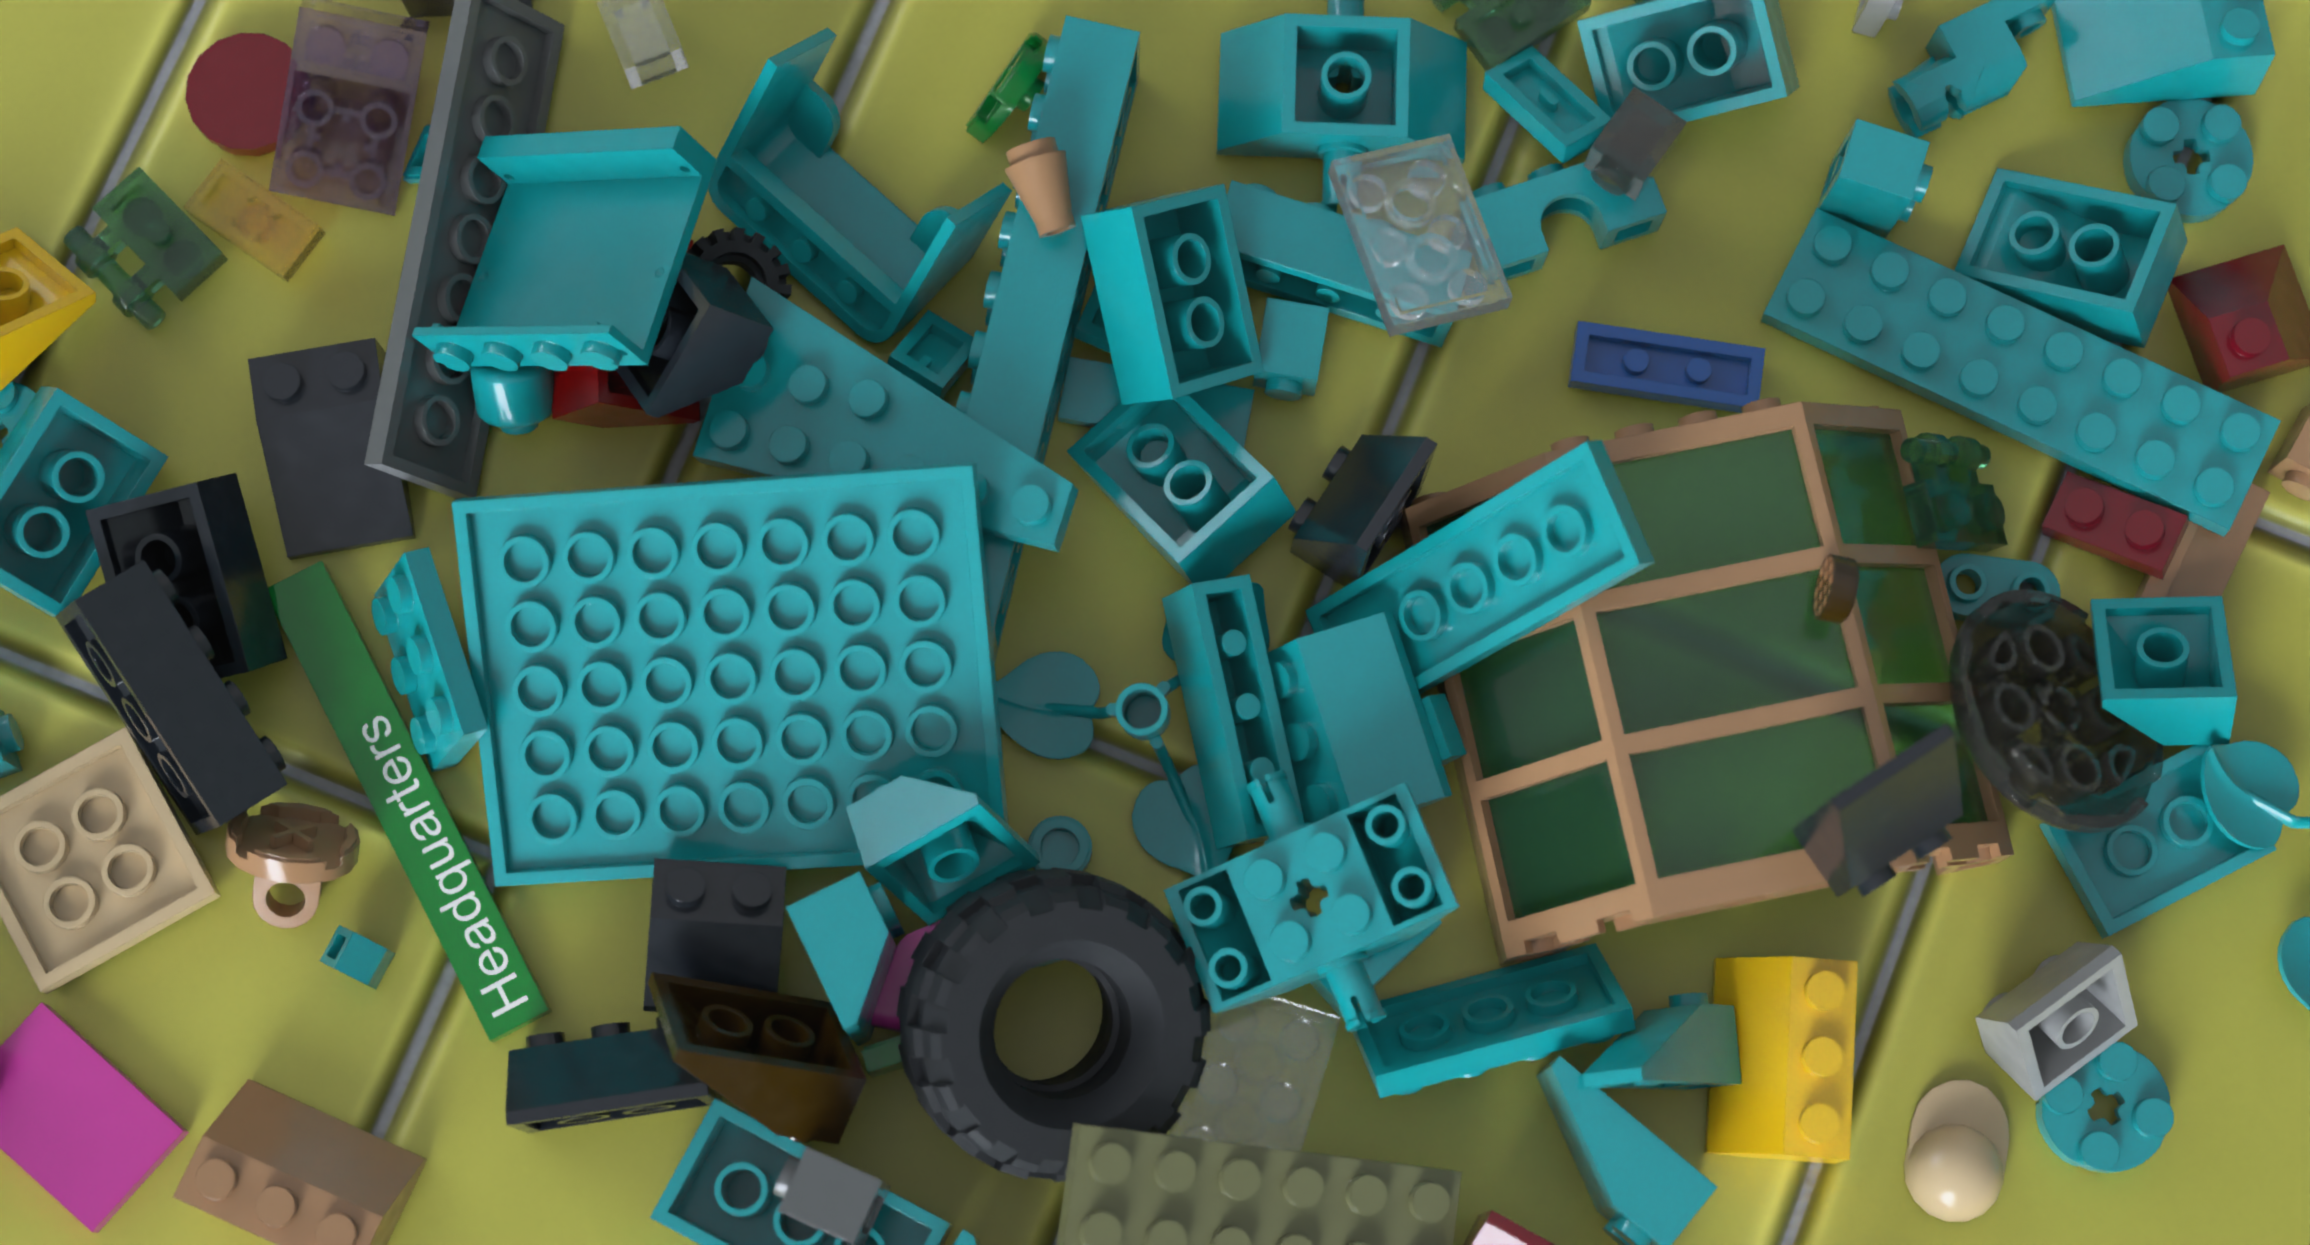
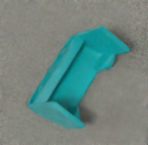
[708,27,1012,343]

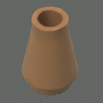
[1004,137,1076,238]

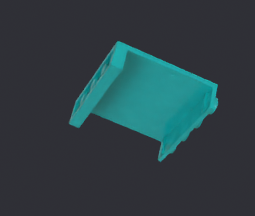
[412,126,717,372]

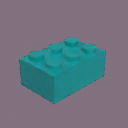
[1081,184,1264,405]
[0,386,168,617]

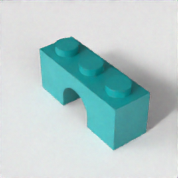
[1458,144,1667,288]

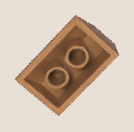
[173,1079,427,1245]

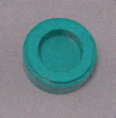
[1028,816,1092,871]

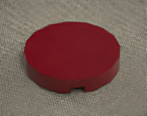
[185,33,314,156]

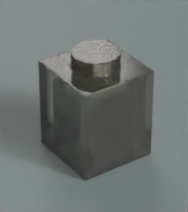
[1584,87,1687,201]

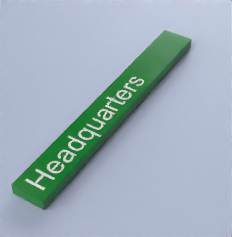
[268,560,552,1043]

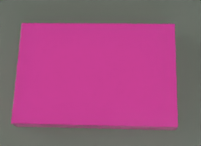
[0,1002,189,1233]

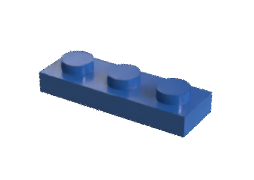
[1568,321,1766,413]

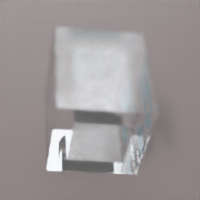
[597,0,689,90]

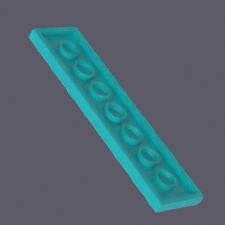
[1761,208,2281,537]

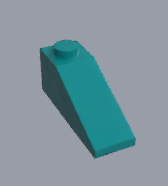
[1583,993,1742,1090]

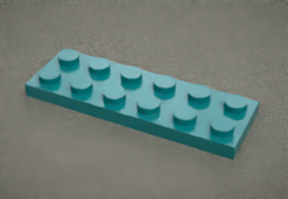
[1305,440,1655,695]

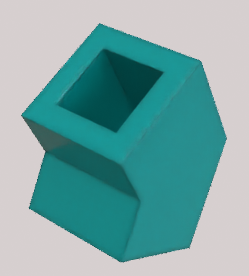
[320,925,395,989]

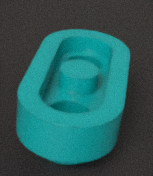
[1940,553,2061,628]

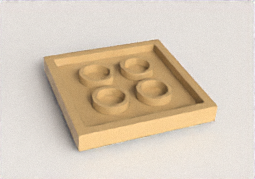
[0,726,221,994]

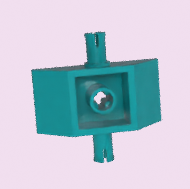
[1217,0,1467,215]
[1164,770,1460,1032]

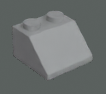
[1975,942,2138,1101]

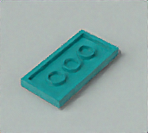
[1352,943,1636,1098]

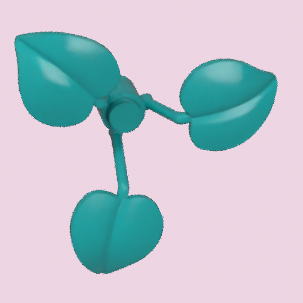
[996,582,1270,876]
[2200,741,2310,1011]

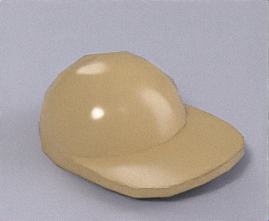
[1904,1080,2009,1222]

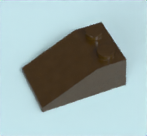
[648,972,867,1144]

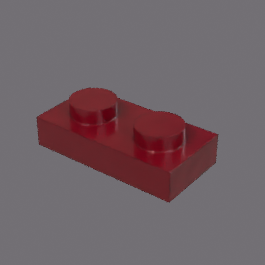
[2042,471,2189,580]

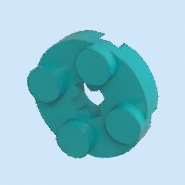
[2123,99,2253,223]
[2036,1042,2174,1173]

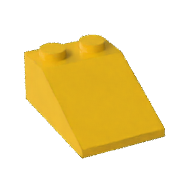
[0,227,96,391]

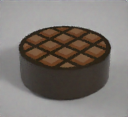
[1813,554,1859,624]

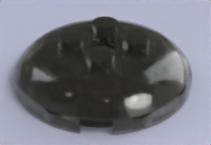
[1949,589,2164,833]

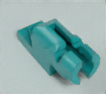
[1888,0,2055,138]

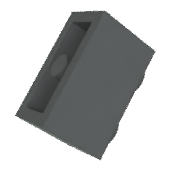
[773,1146,891,1245]

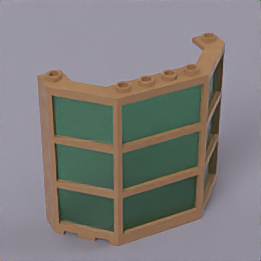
[1400,397,2014,966]

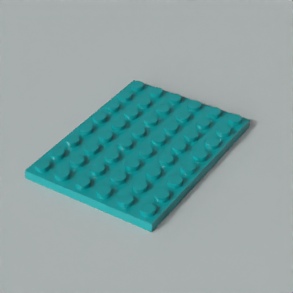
[452,462,1009,887]

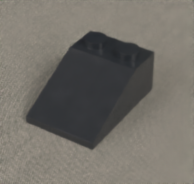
[248,338,416,560]
[1288,434,1438,587]
[1791,723,1963,897]

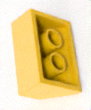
[1705,956,1858,1164]

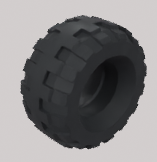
[896,867,1211,1182]

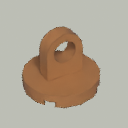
[225,802,360,928]

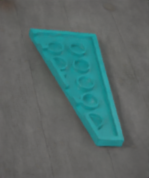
[692,277,1078,552]

